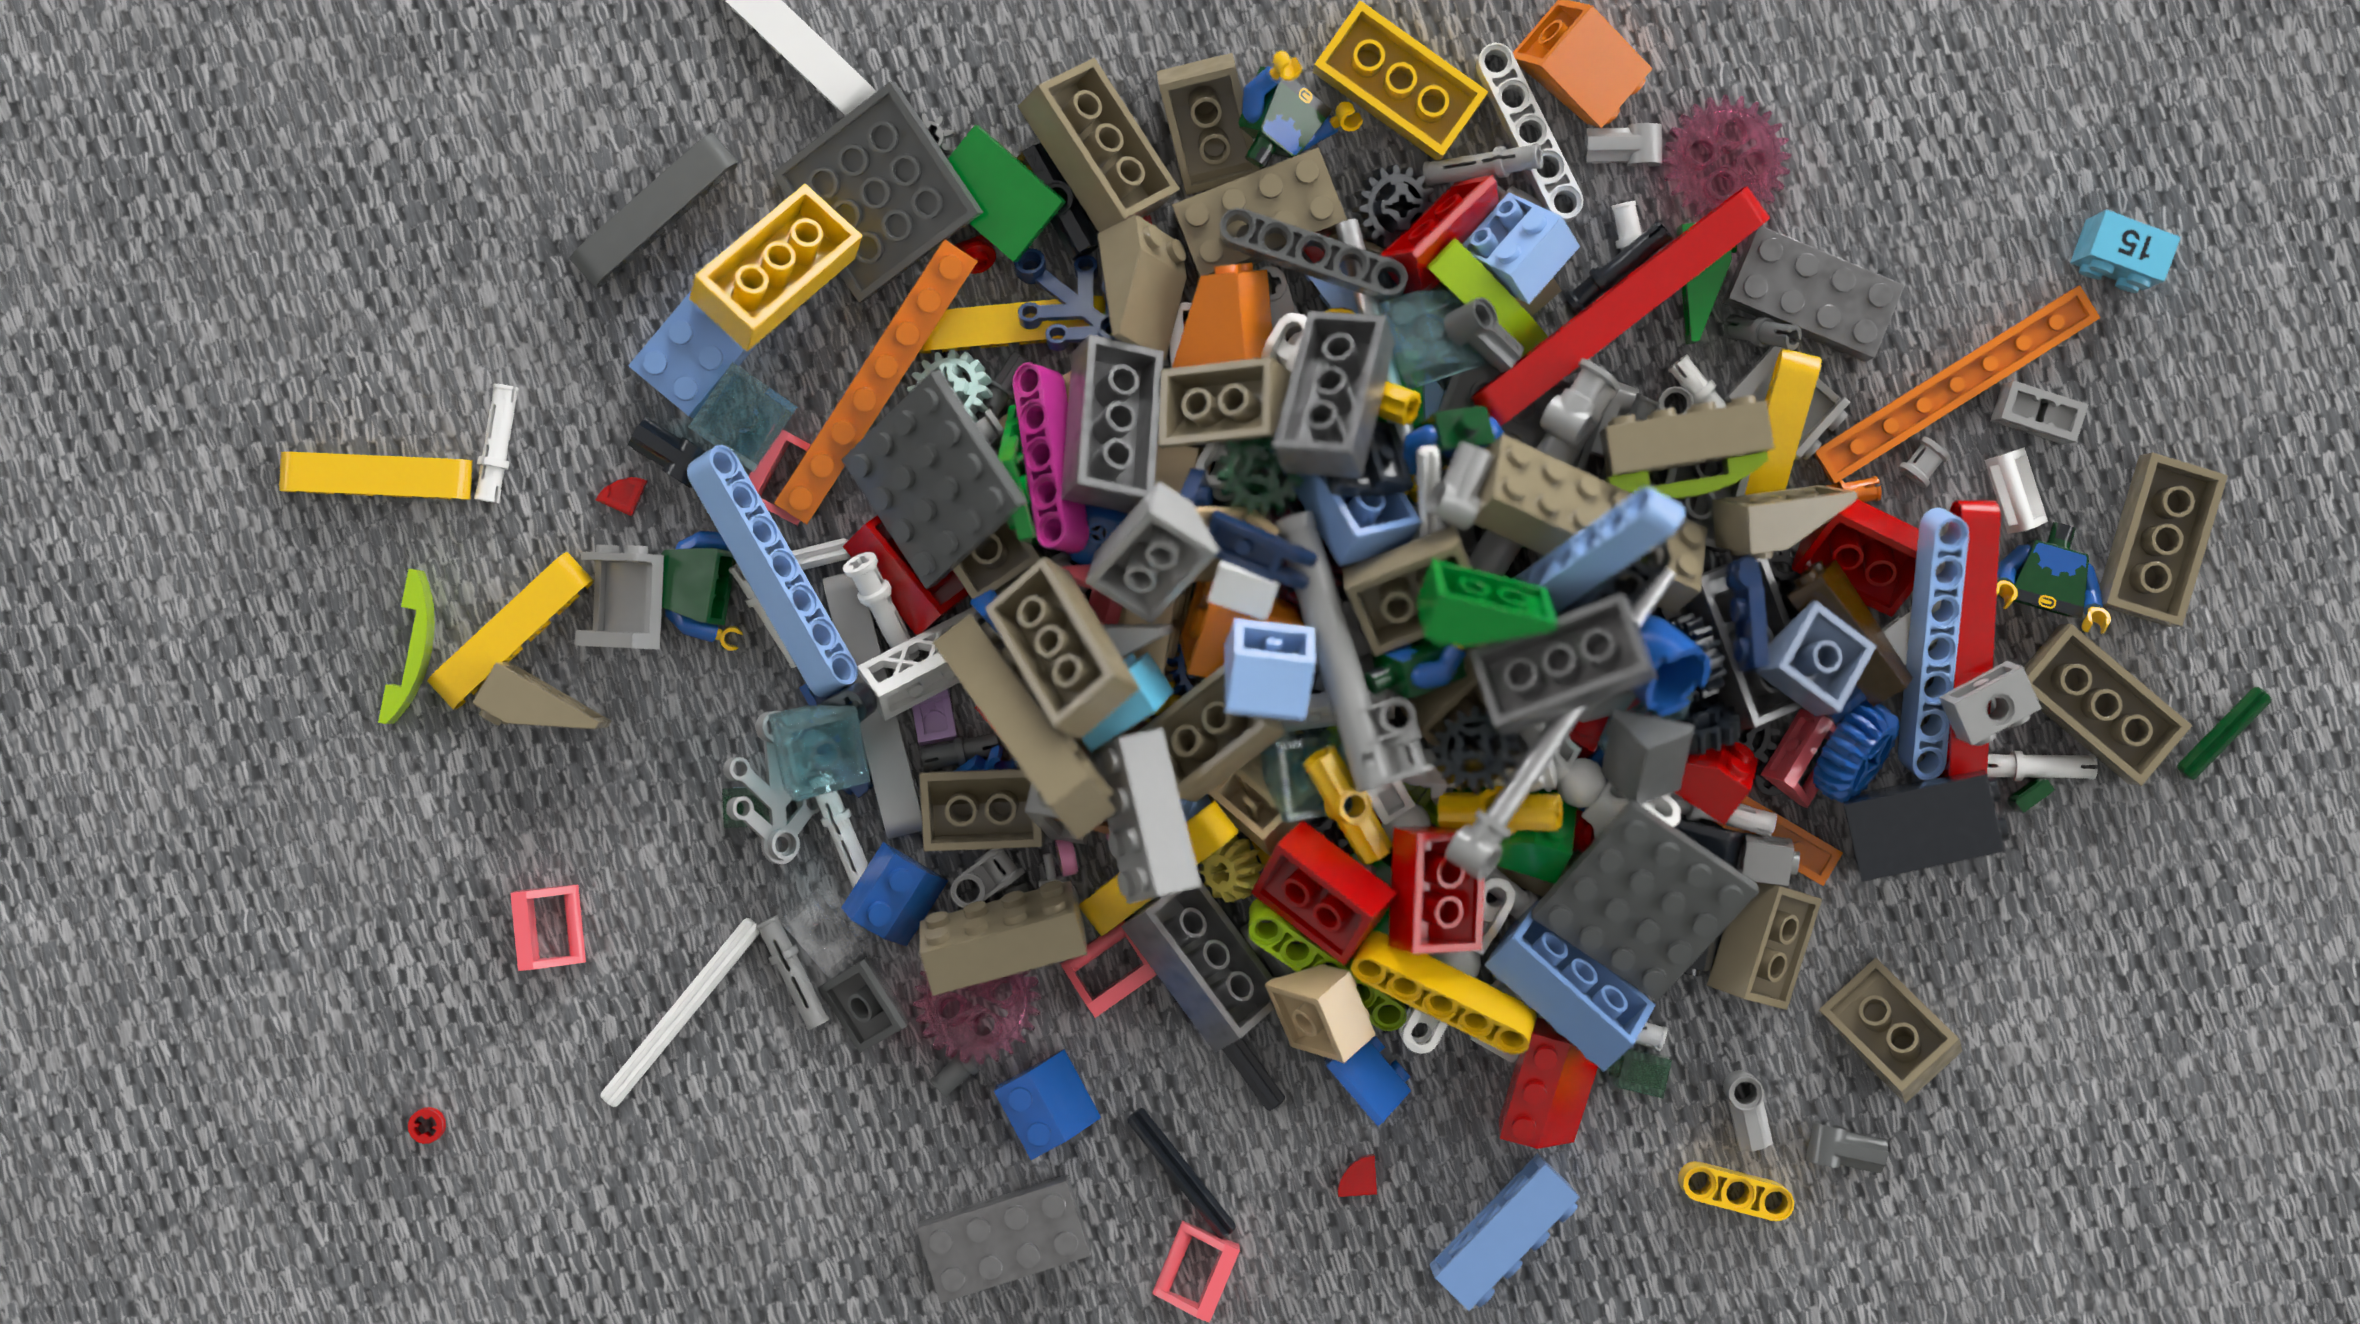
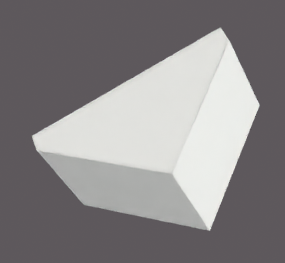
[1207,559,1279,620]

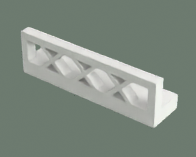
[857,607,1007,721]

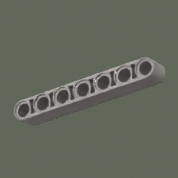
[823,573,923,839]

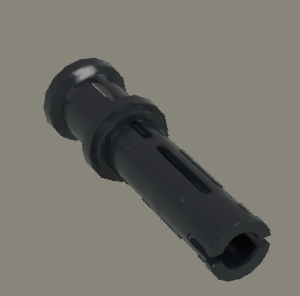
[1564,220,1674,313]

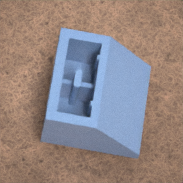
[1462,193,1580,304]
[1224,619,1315,722]

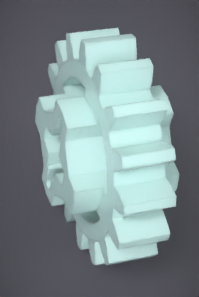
[907,349,993,423]

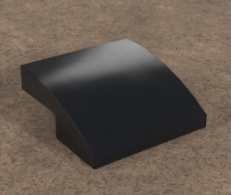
[1325,420,1414,497]

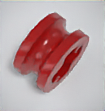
[408,1107,446,1144]

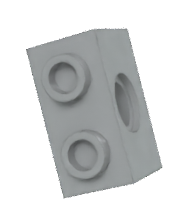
[1939,661,2042,746]

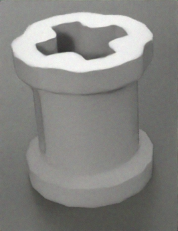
[1898,436,1951,488]

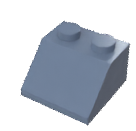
[1755,601,1876,716]

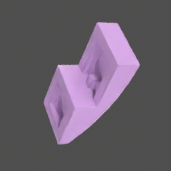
[912,661,958,746]

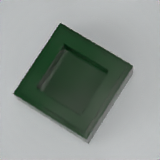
[2007,778,2055,813]

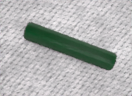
[2177,687,2272,780]

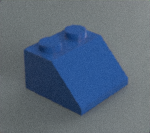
[841,842,948,947]
[1323,1035,1411,1126]
[994,1049,1101,1160]

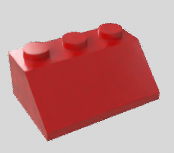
[1380,175,1499,294]
[1792,499,1919,617]
[842,515,969,635]
[1251,820,1397,966]
[1388,826,1485,954]
[1499,1017,1598,1149]

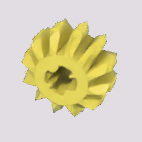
[1197,835,1265,903]

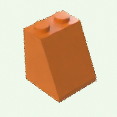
[1513,0,1653,128]
[1172,263,1273,368]
[1179,581,1305,678]

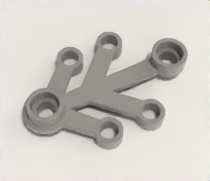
[723,711,821,864]

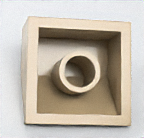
[1265,964,1376,1063]

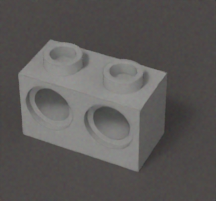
[1990,380,2089,445]

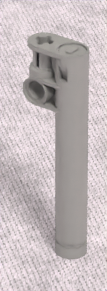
[1469,358,1620,577]
[1274,511,1435,793]

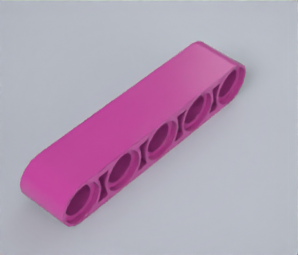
[1013,362,1089,553]

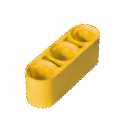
[1678,1161,1794,1221]

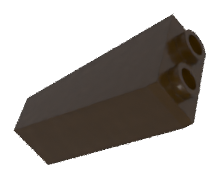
[1788,559,1913,707]

